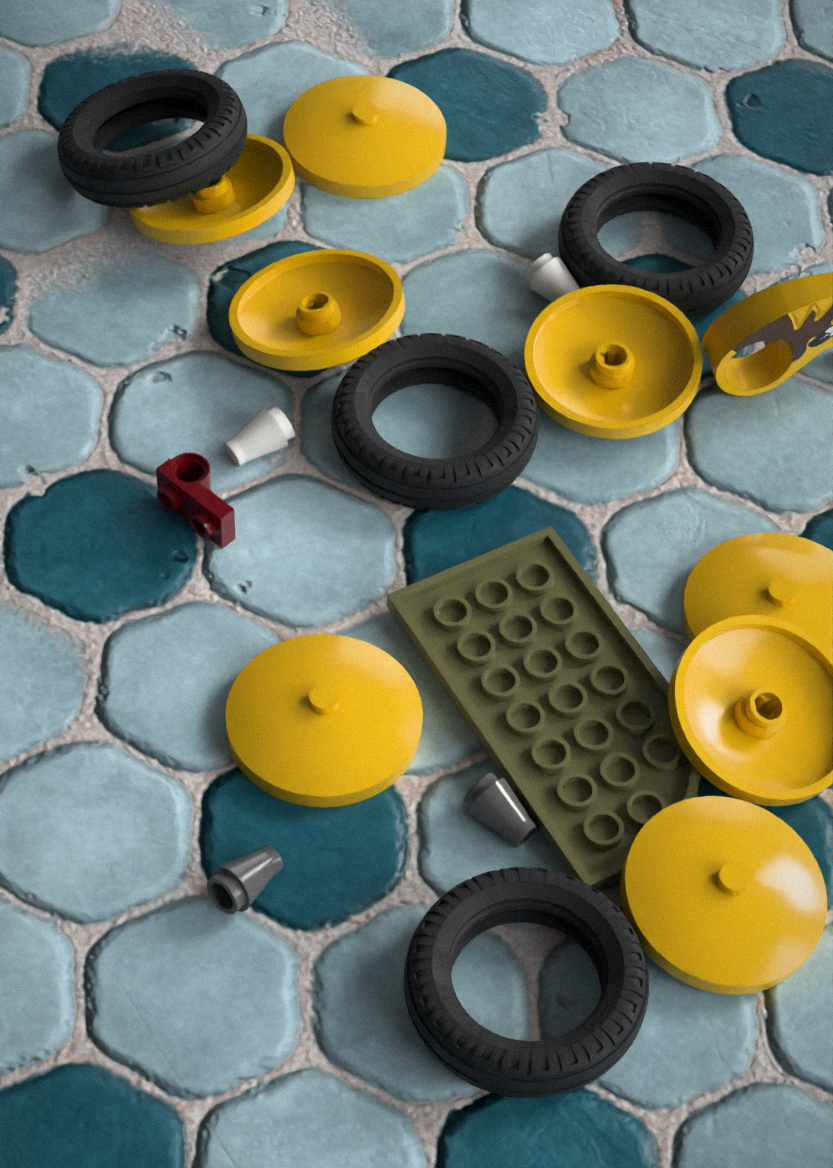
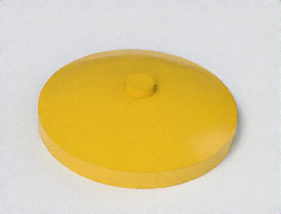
[283,75,446,199]
[128,134,295,245]
[229,249,405,371]
[523,284,703,439]
[682,533,833,653]
[668,615,833,806]
[225,634,423,808]
[620,796,827,995]

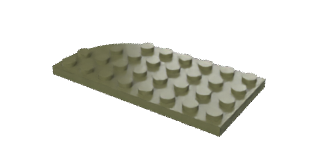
[387,526,700,891]

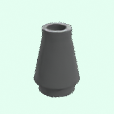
[463,773,538,848]
[207,845,283,914]

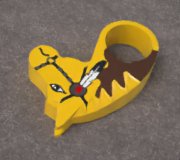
[702,272,833,396]

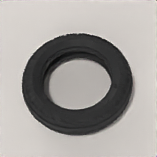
[57,69,248,208]
[558,162,754,320]
[331,333,539,510]
[404,867,649,1098]

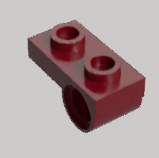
[156,452,236,549]

